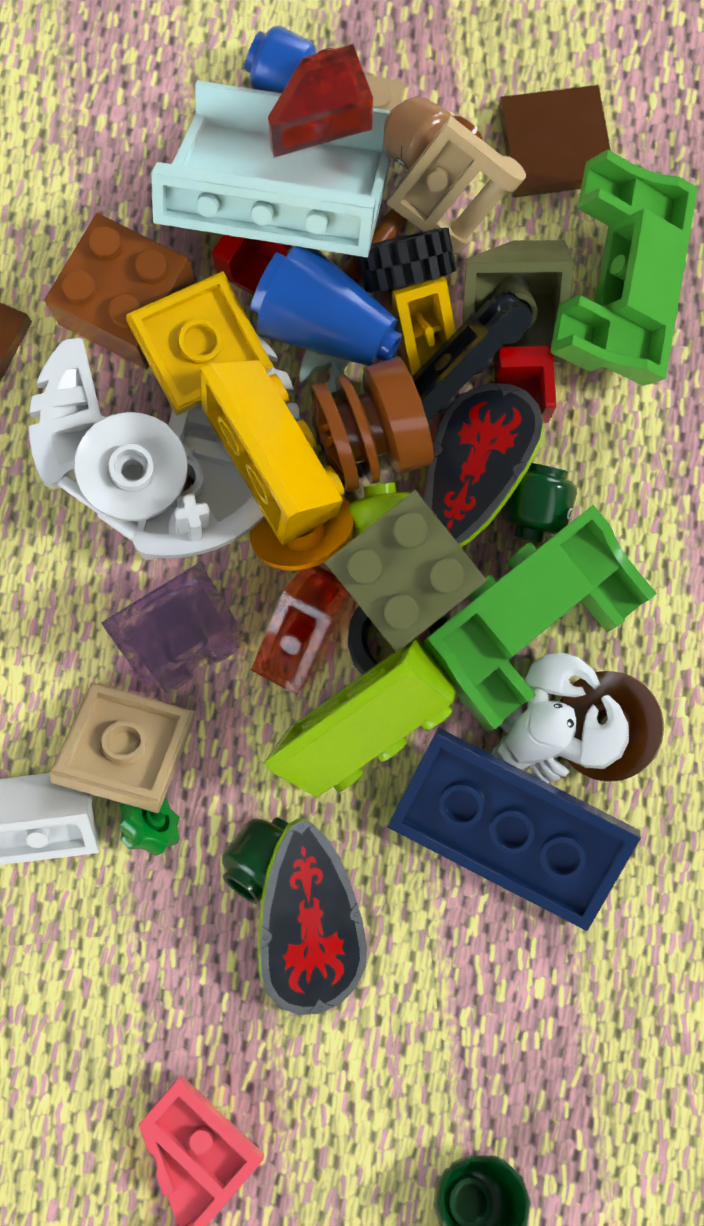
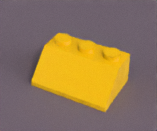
[200,360,345,546]

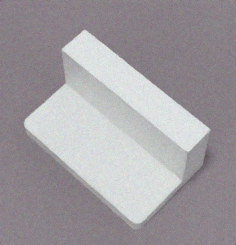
[0,773,100,865]

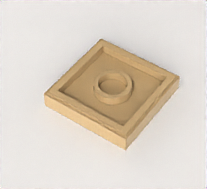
[50,682,195,813]

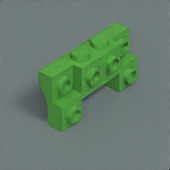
[550,149,698,386]
[422,505,657,733]

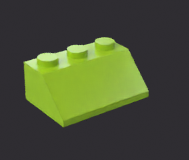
[264,637,457,798]

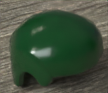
[433,1155,531,1226]

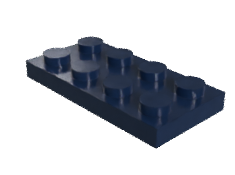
[387,727,641,931]

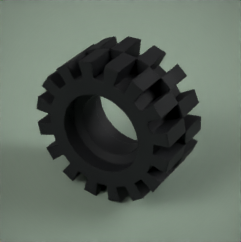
[357,227,457,293]

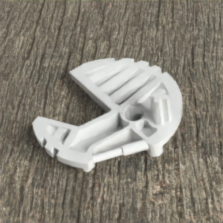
[29,333,300,560]

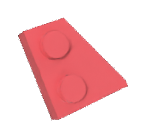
[139,1075,265,1226]

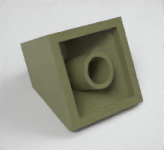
[462,240,574,363]

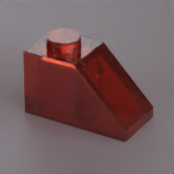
[268,44,373,158]
[251,565,351,696]

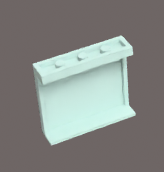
[151,80,392,257]

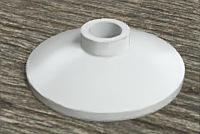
[74,412,188,521]

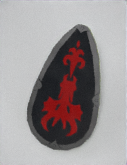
[424,383,545,547]
[258,819,367,1015]

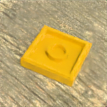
[126,271,273,416]

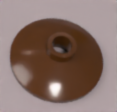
[560,671,664,782]

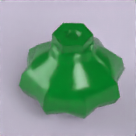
[119,798,180,856]

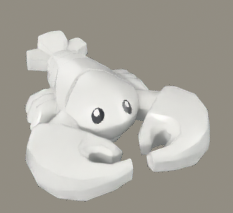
[492,653,629,783]

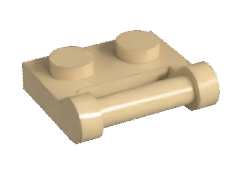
[386,116,526,254]

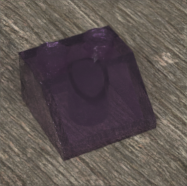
[101,562,245,693]

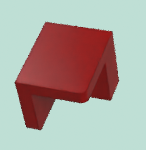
[211,234,293,296]
[494,346,556,423]

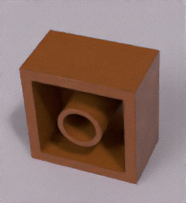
[44,213,196,370]

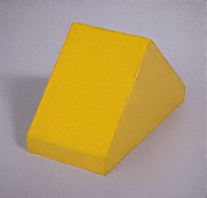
[391,276,456,377]

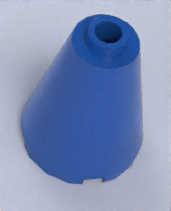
[250,246,402,366]

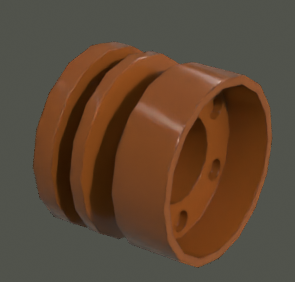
[310,356,434,493]

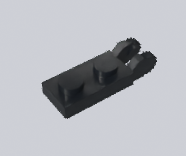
[412,290,533,422]

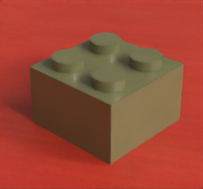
[325,490,487,653]

